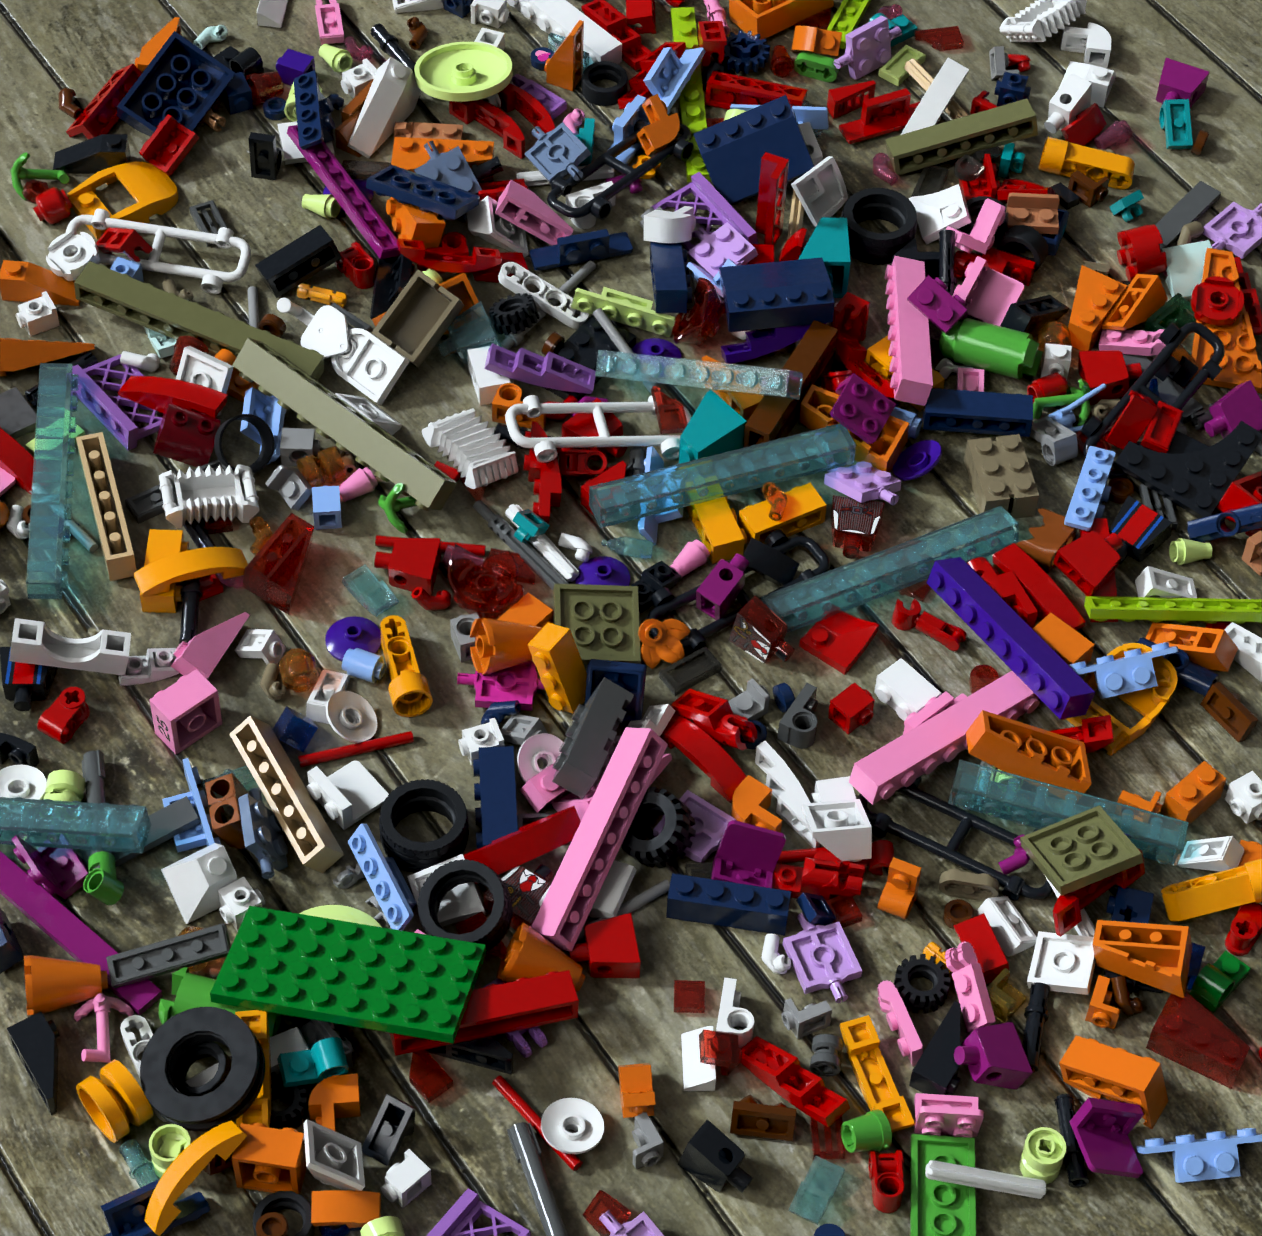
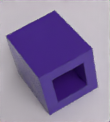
[276,49,315,86]

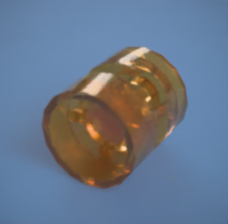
[297,446,346,487]

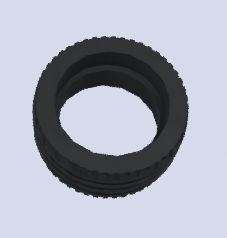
[841,188,917,265]
[379,779,469,873]
[418,859,513,952]

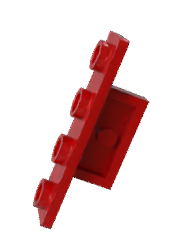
[838,88,920,144]

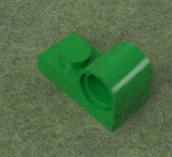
[1189,951,1251,1013]

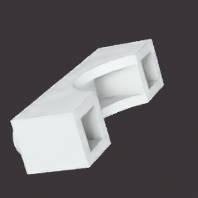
[9,618,131,676]

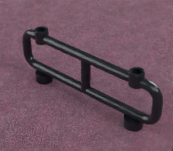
[547,119,694,220]
[1080,322,1225,479]
[646,529,830,652]
[857,776,1053,901]

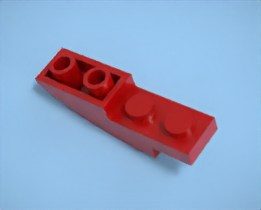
[523,421,562,530]

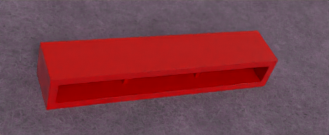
[390,970,579,1056]

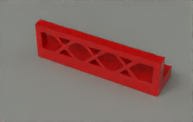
[66,64,142,140]
[705,71,808,110]
[755,152,789,246]

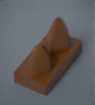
[1200,682,1258,743]
[730,1094,796,1142]

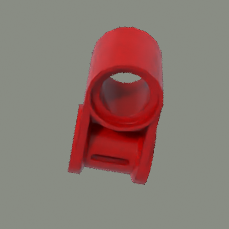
[335,242,375,289]
[821,370,852,395]
[557,448,608,477]
[37,687,90,744]
[1225,902,1262,956]
[868,1150,904,1213]

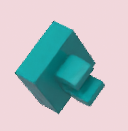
[998,143,1025,178]
[1109,189,1144,222]
[512,509,550,542]

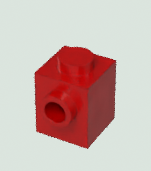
[828,682,875,735]

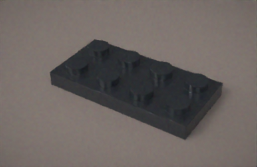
[543,315,636,401]

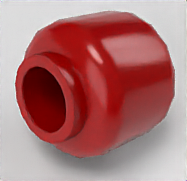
[33,187,73,225]

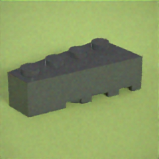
[552,677,634,799]

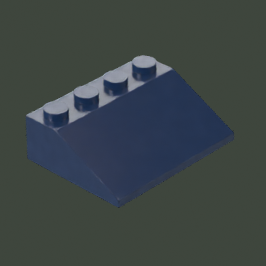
[117,31,236,137]
[694,95,814,206]
[719,257,835,332]

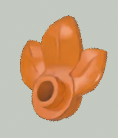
[638,618,690,669]

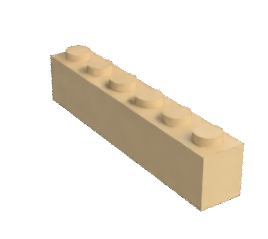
[76,432,137,581]
[229,716,344,873]

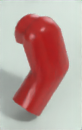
[411,587,451,611]

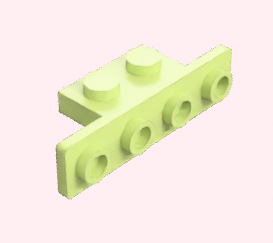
[571,287,676,337]

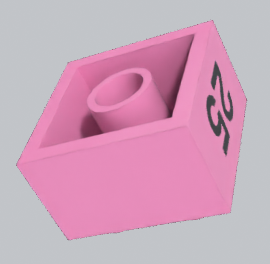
[149,669,222,755]

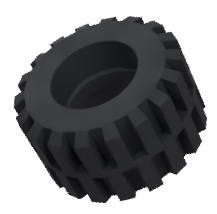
[621,787,696,868]

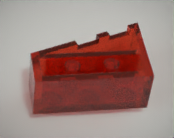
[242,513,314,615]
[1146,991,1250,1089]

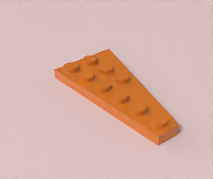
[1189,248,1262,394]

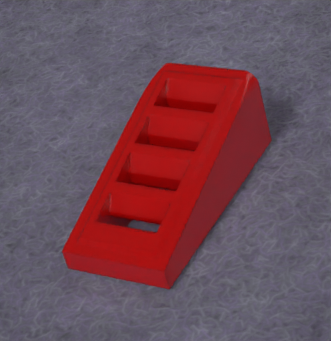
[827,80,876,119]

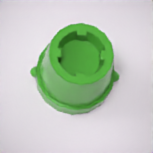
[841,1109,892,1153]

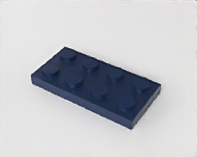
[366,165,480,220]

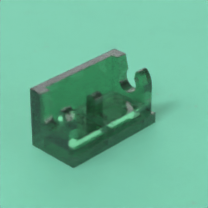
[1144,293,1196,333]

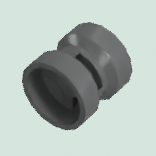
[810,1034,843,1077]

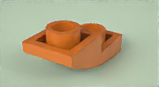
[311,1190,381,1228]

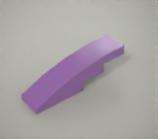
[484,343,596,394]

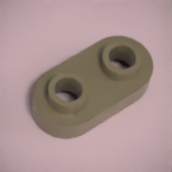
[939,869,999,901]

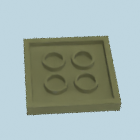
[553,583,641,665]
[1020,805,1143,896]

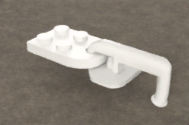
[277,298,410,405]

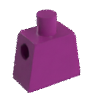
[1156,58,1209,108]
[1204,380,1262,439]
[696,553,750,620]
[954,1022,1033,1089]

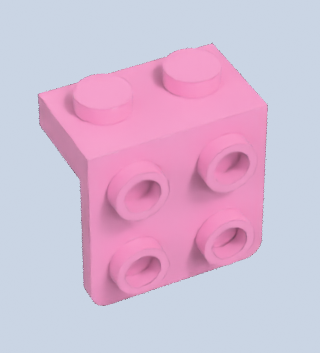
[946,198,1006,254]
[953,256,1025,326]
[914,1093,984,1138]

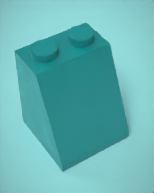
[799,217,851,298]
[678,390,747,484]

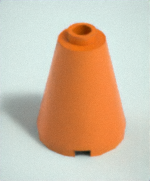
[470,618,543,675]
[496,923,585,992]
[24,955,108,1017]

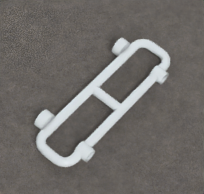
[66,209,251,294]
[505,394,692,463]

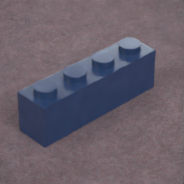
[650,242,692,313]
[923,388,1033,437]
[473,746,518,849]
[666,873,791,936]

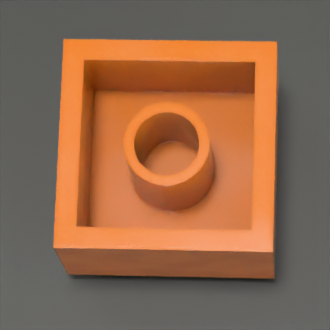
[232,1123,307,1194]

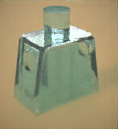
[437,301,502,364]

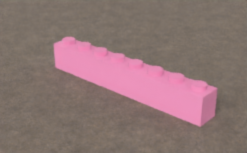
[885,256,933,406]
[849,671,1040,805]
[531,727,668,951]

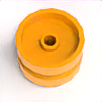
[76,1059,153,1143]

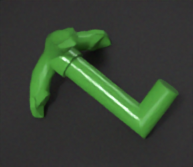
[10,152,69,201]
[1033,378,1091,426]
[378,483,417,533]

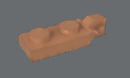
[394,122,463,140]

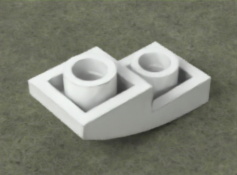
[118,648,179,686]

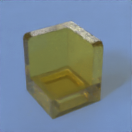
[987,968,1026,1023]

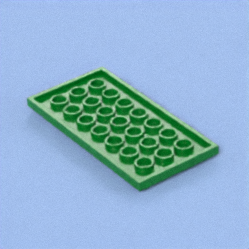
[210,906,486,1043]

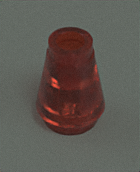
[770,45,794,78]

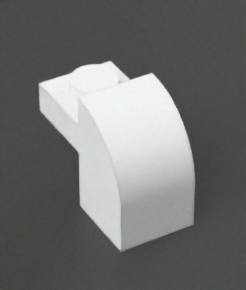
[1060,22,1111,68]
[644,206,696,243]

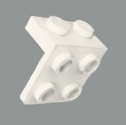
[307,761,389,830]

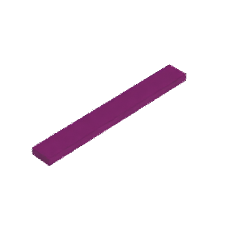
[287,125,401,259]
[0,851,163,1016]

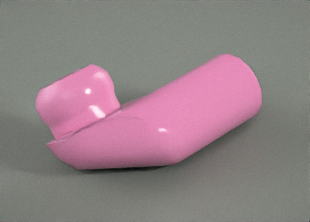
[563,108,585,135]

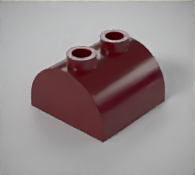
[153,403,220,467]

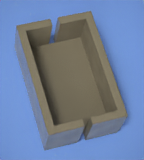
[371,270,465,369]
[964,434,1039,522]

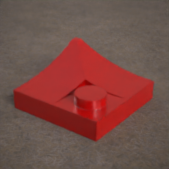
[997,179,1055,203]
[799,605,879,675]

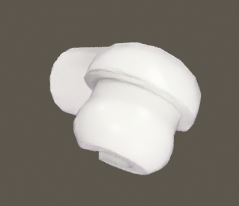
[120,351,160,372]
[6,505,32,539]
[558,533,592,562]
[761,933,791,974]

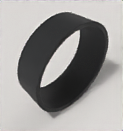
[214,414,274,473]

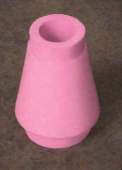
[339,467,378,502]
[669,539,710,578]

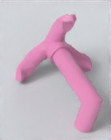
[74,993,134,1063]

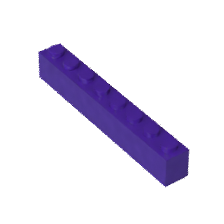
[927,557,1095,720]

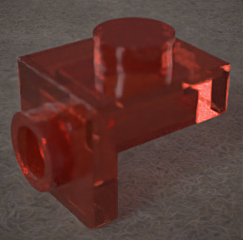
[699,1029,742,1076]

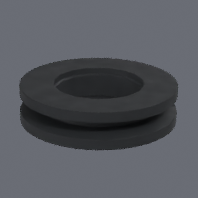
[140,1007,265,1131]

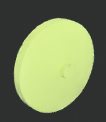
[414,42,513,102]

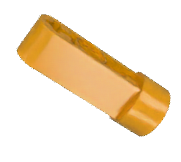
[1038,136,1135,190]
[380,615,433,717]
[1161,858,1262,922]

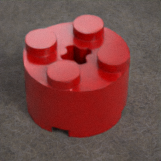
[1117,224,1167,282]

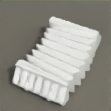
[1000,0,1087,42]
[422,408,518,489]
[159,464,260,529]

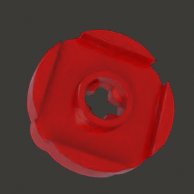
[1191,276,1244,326]

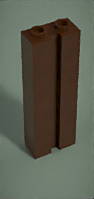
[742,320,838,469]

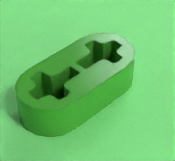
[793,51,840,82]

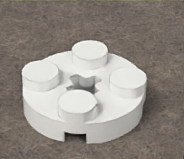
[46,232,100,281]

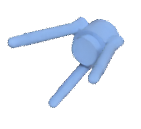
[1048,384,1106,433]

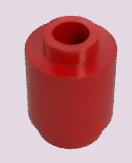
[1027,372,1068,403]

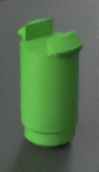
[939,318,1043,380]
[158,967,283,1037]

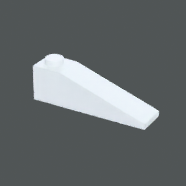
[347,57,421,158]

